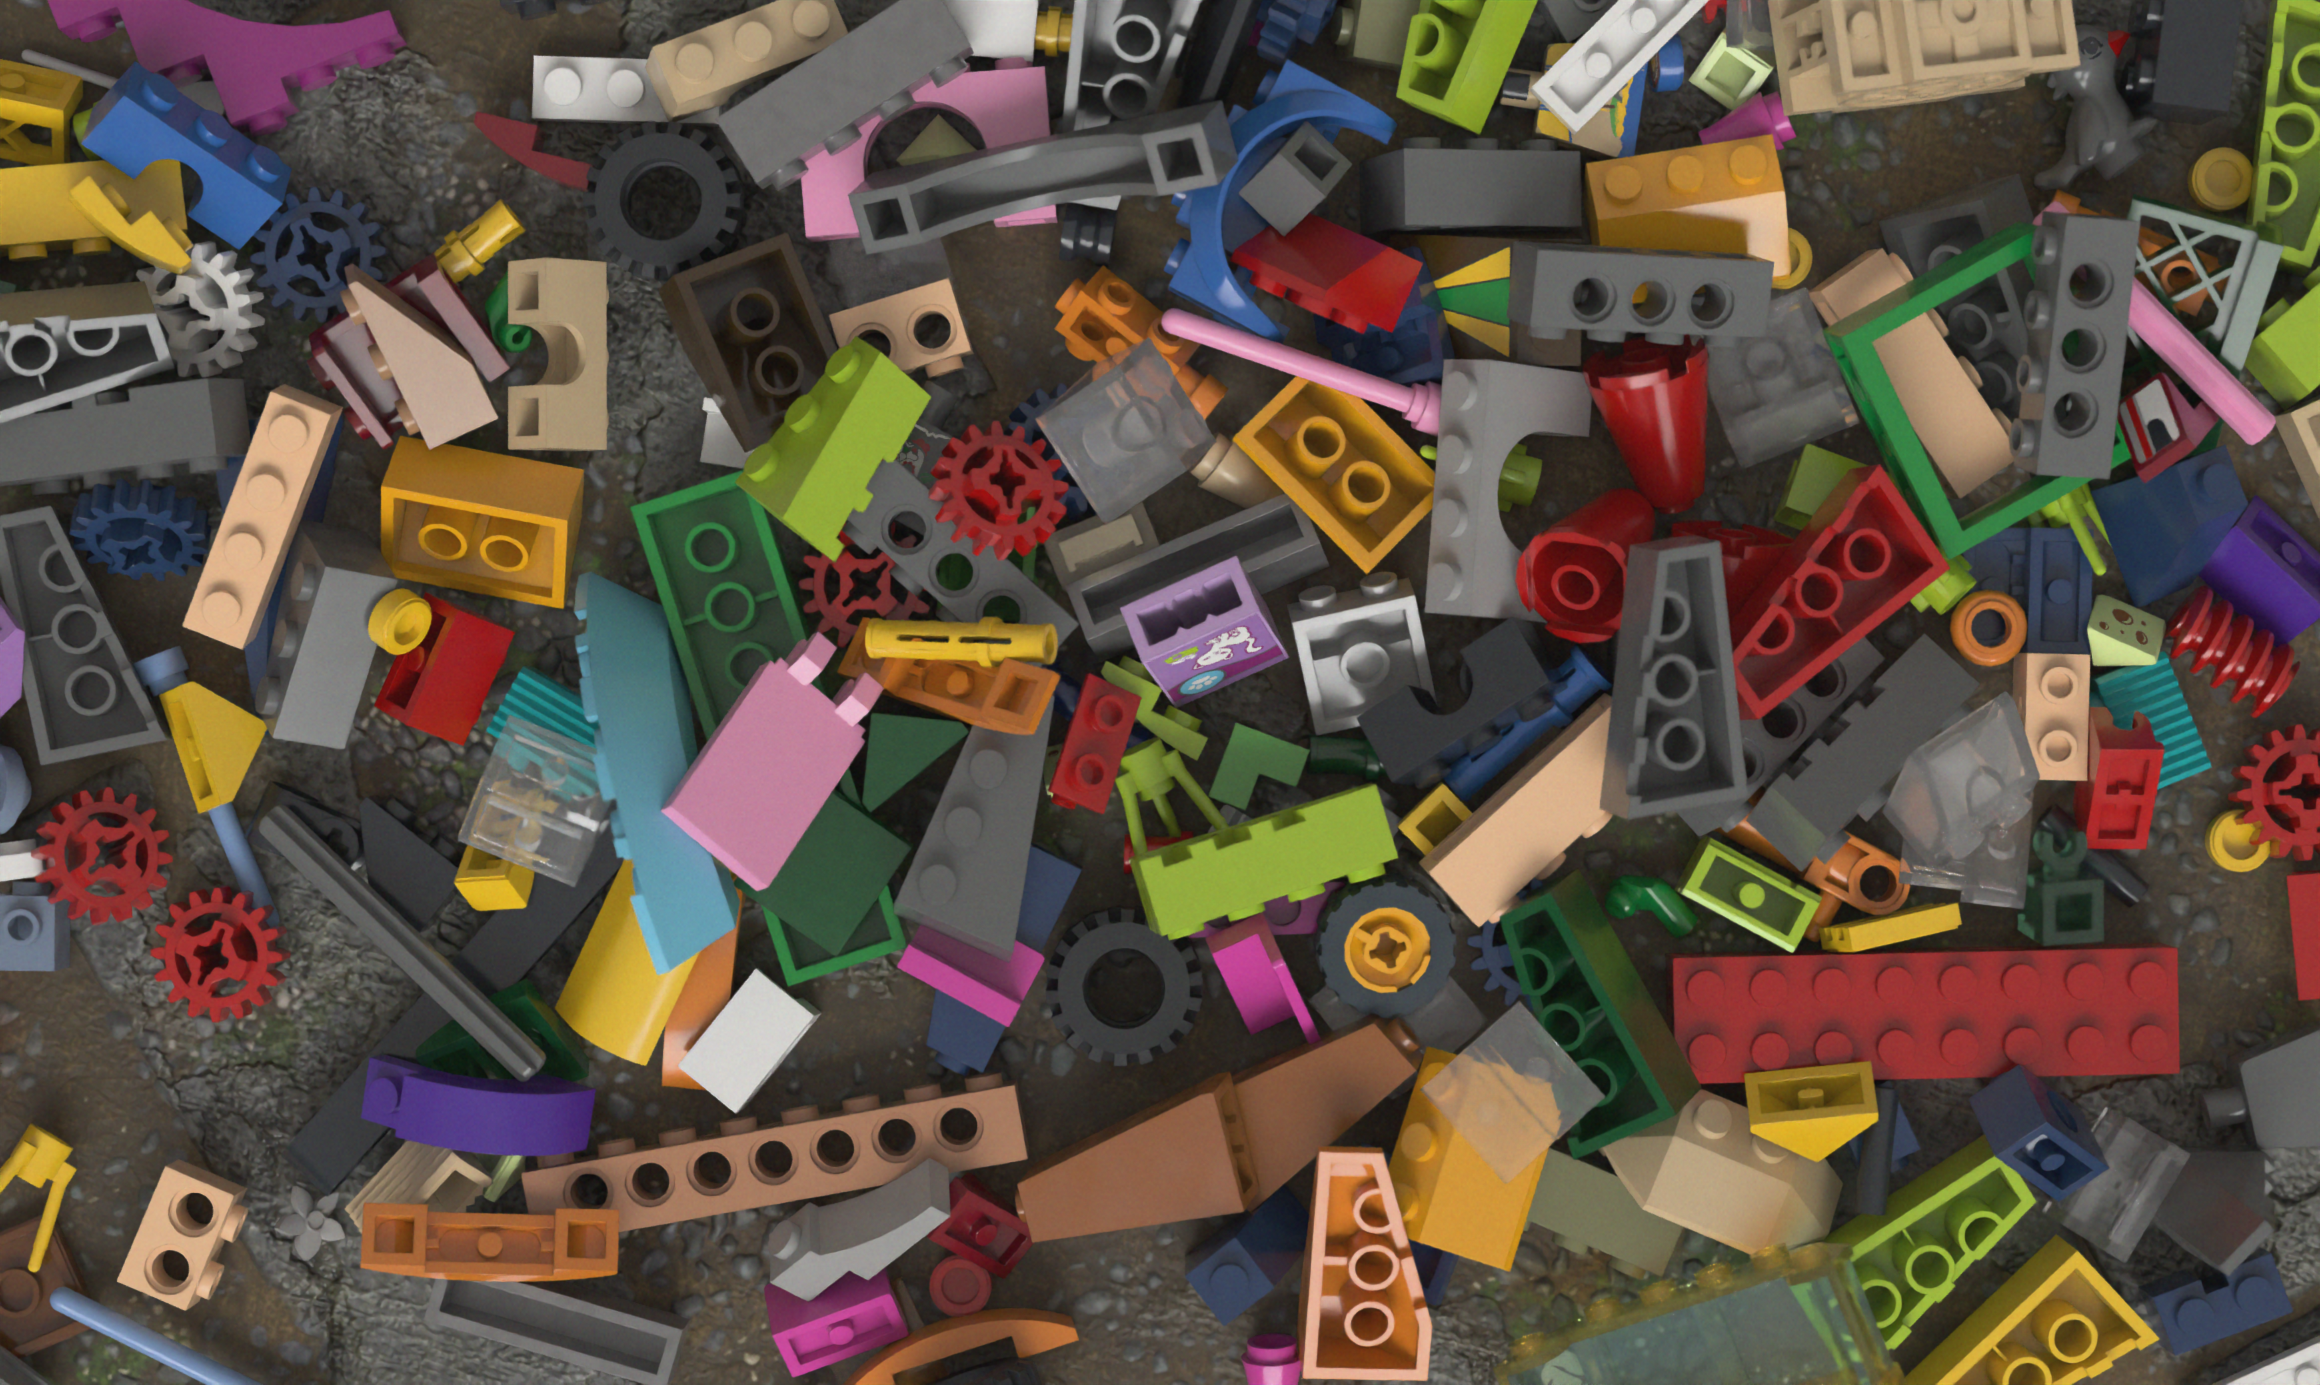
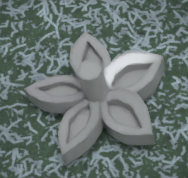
[274,1186,345,1261]

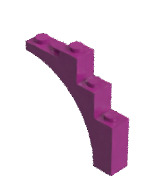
[48,0,407,137]

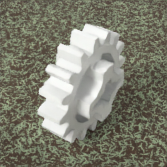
[136,241,265,378]

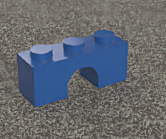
[81,61,292,250]

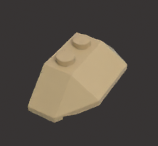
[1598,1089,1843,1258]

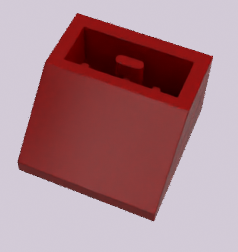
[1230,213,1423,334]

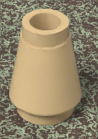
[1189,432,1284,509]

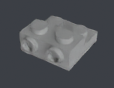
[1287,572,1437,736]

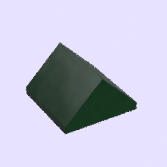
[862,711,972,812]

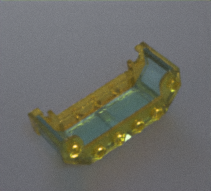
[1493,1242,1907,1385]

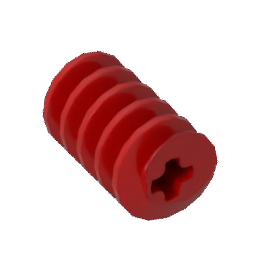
[2163,585,2301,718]

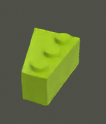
[735,336,931,562]

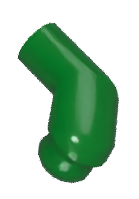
[485,258,533,353]
[1604,874,1698,938]

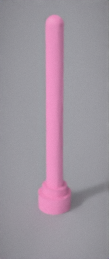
[1162,308,1442,436]

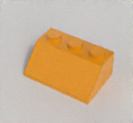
[1582,134,1792,304]
[1232,355,1435,574]
[381,436,584,609]
[1388,1046,1561,1272]

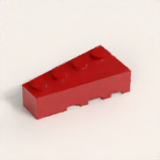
[1729,464,1950,720]

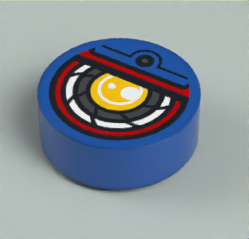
[1647,32,1684,92]

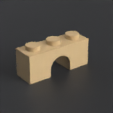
[645,0,848,122]
[508,258,609,452]

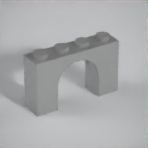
[1425,360,1592,623]

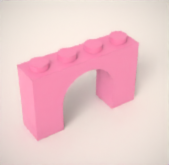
[801,57,1058,242]

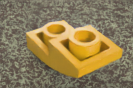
[69,176,193,275]

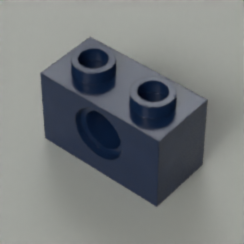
[1969,1064,2110,1202]

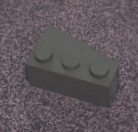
[1359,137,1582,236]

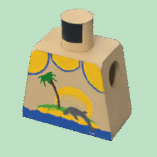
[1500,43,1648,161]

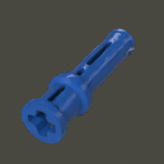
[1444,643,1614,802]

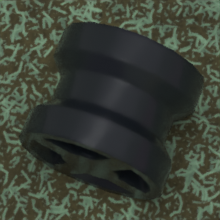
[1059,202,1118,268]

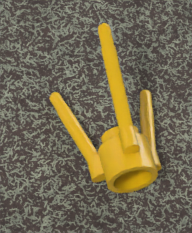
[0,1123,77,1272]

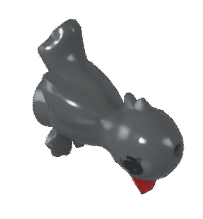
[2033,24,2157,192]

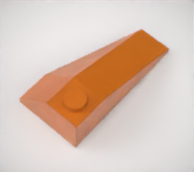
[1296,1146,1432,1381]

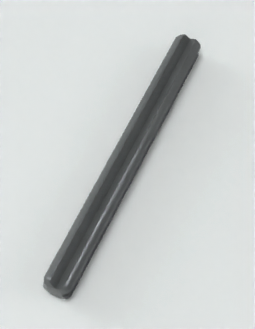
[259,804,546,1082]

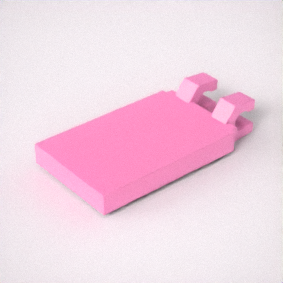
[661,632,884,891]

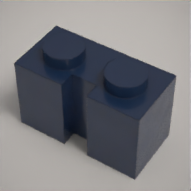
[2138,1246,2293,1356]

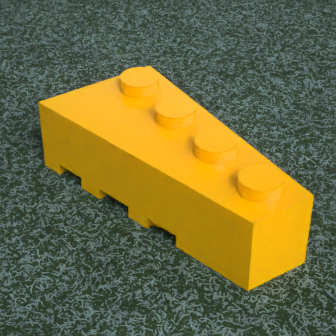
[0,159,187,261]
[1897,1234,2160,1385]

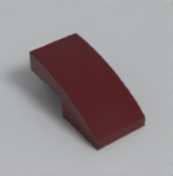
[474,111,596,193]

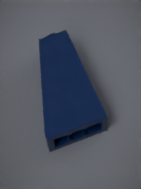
[927,842,1083,1076]

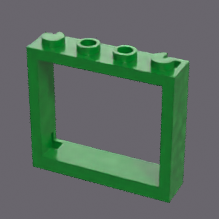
[1822,221,2131,560]

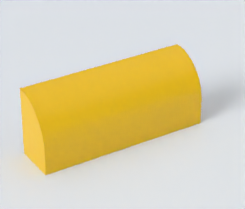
[554,859,736,1066]

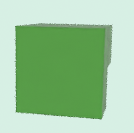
[1208,723,1310,810]

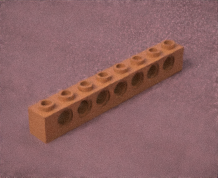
[521,1072,1030,1232]

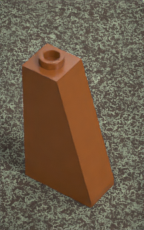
[1231,1013,1424,1213]
[1015,1072,1260,1243]

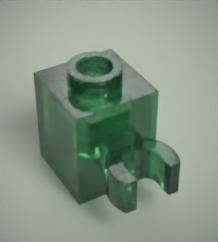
[2018,827,2104,946]

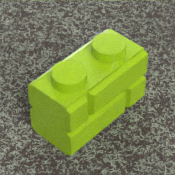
[1674,835,1822,953]

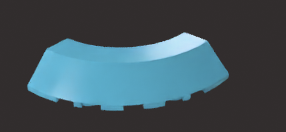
[574,572,740,975]

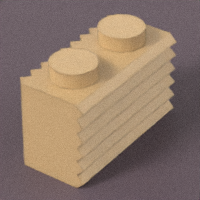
[345,1139,492,1233]

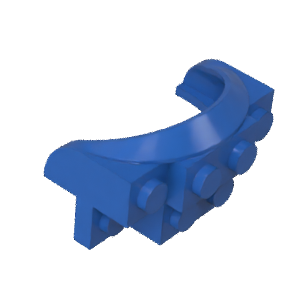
[1164,60,1397,344]

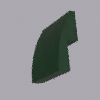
[733,789,914,956]
[415,978,589,1082]

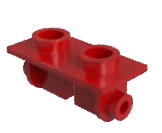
[1048,673,1142,814]

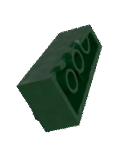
[1499,868,1702,1160]

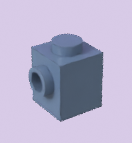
[0,881,70,971]

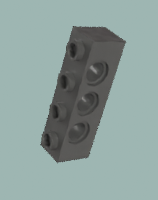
[2009,211,2140,479]
[1506,241,1774,347]
[841,458,1080,668]
[1676,637,1885,837]

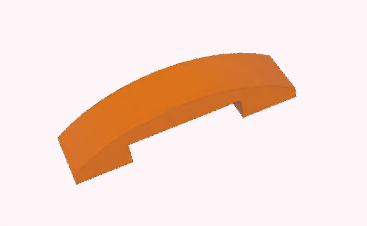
[837,617,1060,735]
[662,875,746,1091]
[361,1203,619,1282]
[843,1308,1079,1385]

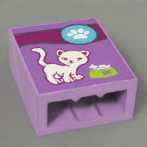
[1120,556,1289,708]

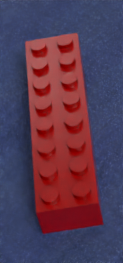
[1665,943,2180,1084]

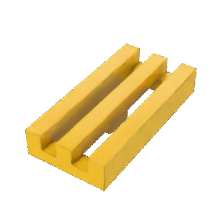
[1818,903,1962,952]

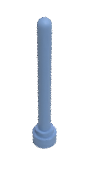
[134,646,279,928]
[50,1287,263,1385]

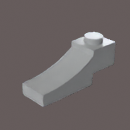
[768,1158,951,1302]

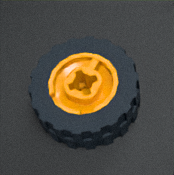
[1313,872,1457,1018]

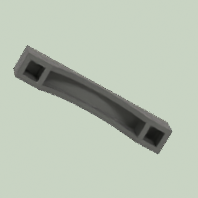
[848,100,1239,255]

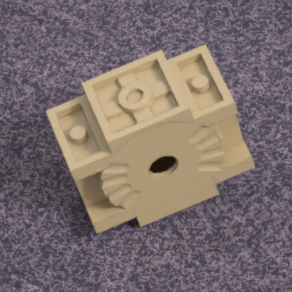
[1768,0,2081,116]

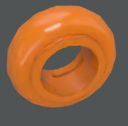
[1949,589,2028,667]

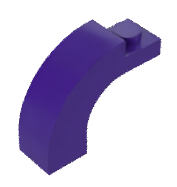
[361,1055,596,1156]

